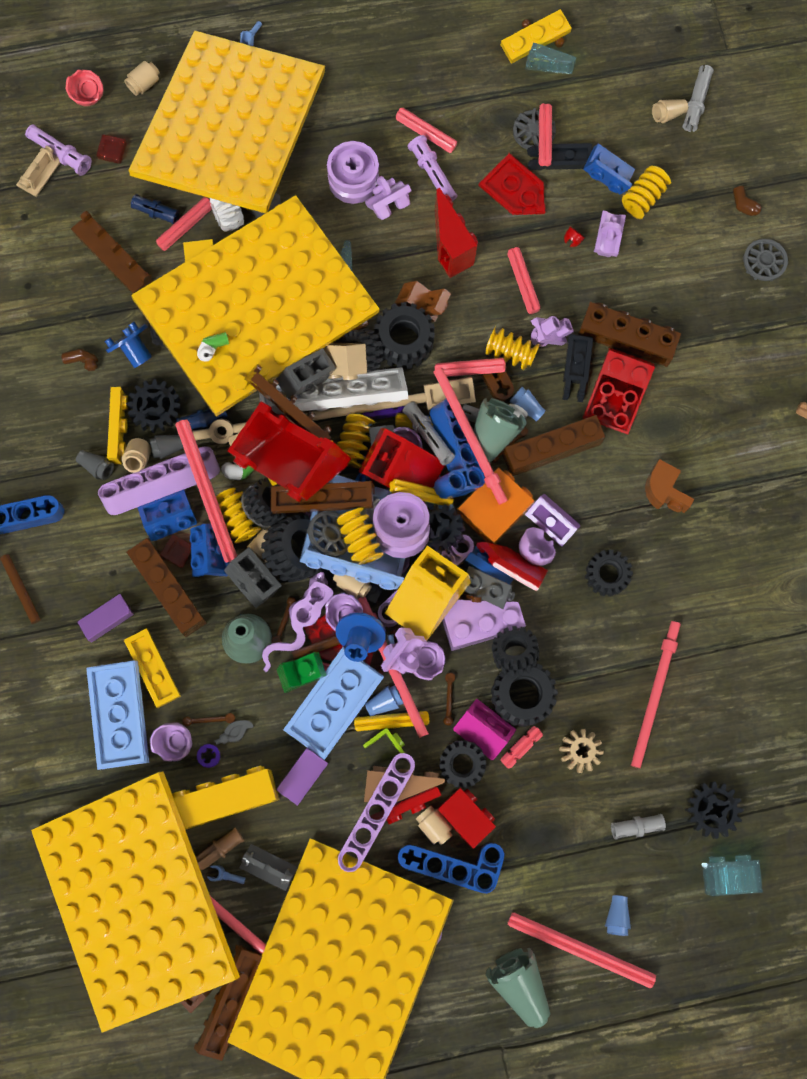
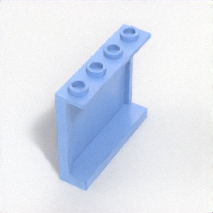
[300,475,405,590]

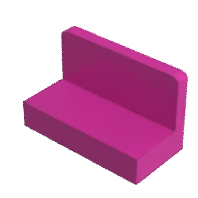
[453,698,516,760]

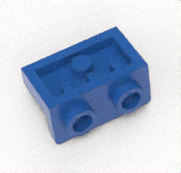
[583,143,635,195]
[137,489,197,541]
[190,523,230,577]
[463,546,514,584]

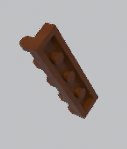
[71,211,153,294]
[245,364,332,440]
[271,481,375,514]
[194,944,262,1061]

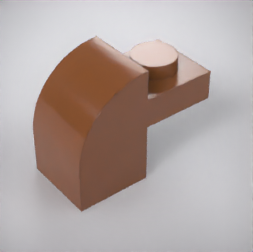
[395,281,451,322]
[645,459,694,513]

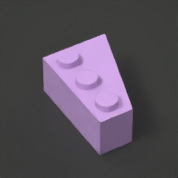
[442,600,526,651]

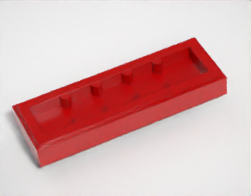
[370,787,441,825]

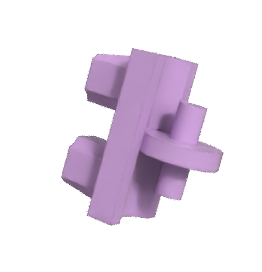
[365,176,411,220]
[594,211,626,257]
[531,316,573,347]
[381,628,426,674]

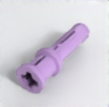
[25,124,92,176]
[407,135,458,201]

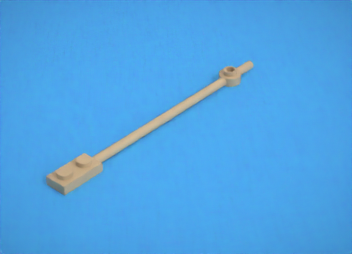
[192,377,476,444]

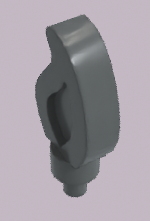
[215,720,254,745]

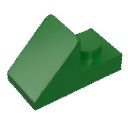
[276,652,327,693]

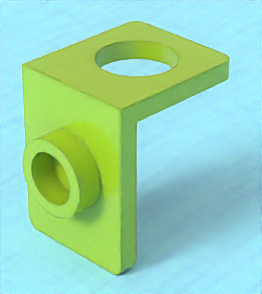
[363,728,405,753]

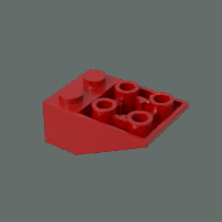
[435,187,478,278]
[583,347,655,434]
[358,428,445,503]

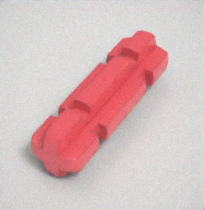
[501,726,543,769]

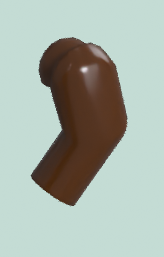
[733,186,761,216]
[61,349,98,371]

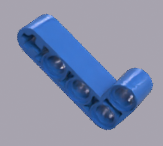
[430,399,485,499]
[0,495,64,535]
[398,843,504,893]

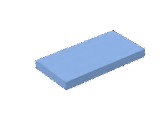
[283,647,384,760]
[86,660,149,770]

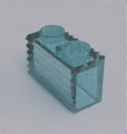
[702,855,763,896]

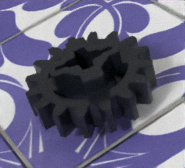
[127,379,182,433]
[420,504,465,555]
[685,782,744,839]

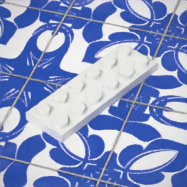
[259,367,408,415]

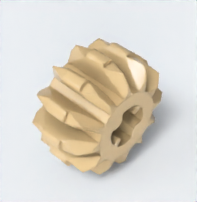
[559,729,604,773]

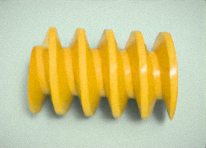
[622,166,671,219]
[486,326,540,370]
[337,414,376,469]
[216,488,261,544]
[337,507,384,565]

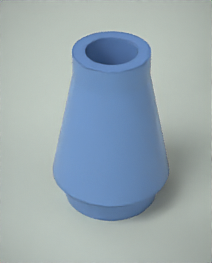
[510,387,546,421]
[365,685,404,716]
[605,895,631,936]

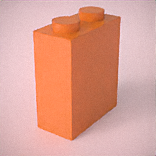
[457,467,534,544]

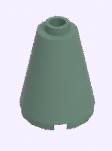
[473,398,526,463]
[222,614,272,663]
[485,948,550,1028]

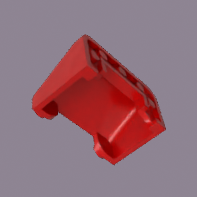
[228,401,351,503]

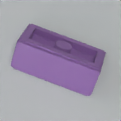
[525,494,580,547]
[78,594,134,643]
[276,748,328,806]

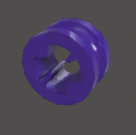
[197,744,220,768]

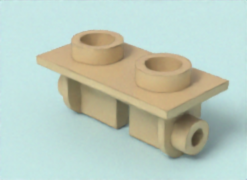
[16,146,60,197]

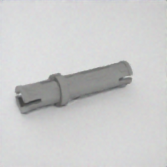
[683,65,714,132]
[403,402,455,465]

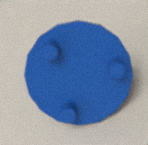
[105,322,152,368]
[336,612,386,662]

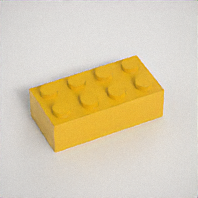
[172,766,280,830]

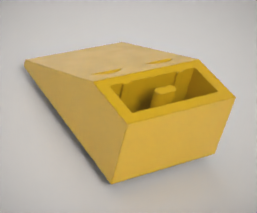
[385,546,471,642]

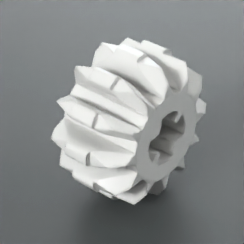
[210,198,244,232]

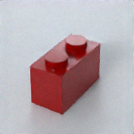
[437,788,496,849]

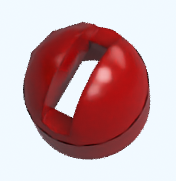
[564,226,585,247]

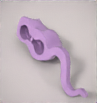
[262,572,333,672]

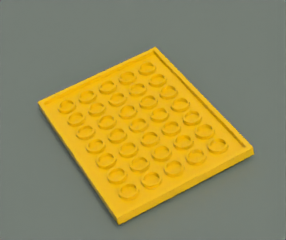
[129,31,325,213]
[131,195,380,417]
[31,771,240,1032]
[228,839,454,1079]

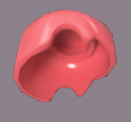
[65,70,104,107]

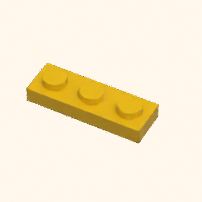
[500,9,572,64]
[107,387,129,464]
[124,628,181,708]

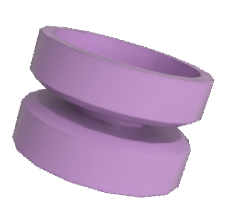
[327,141,379,204]
[373,492,430,558]

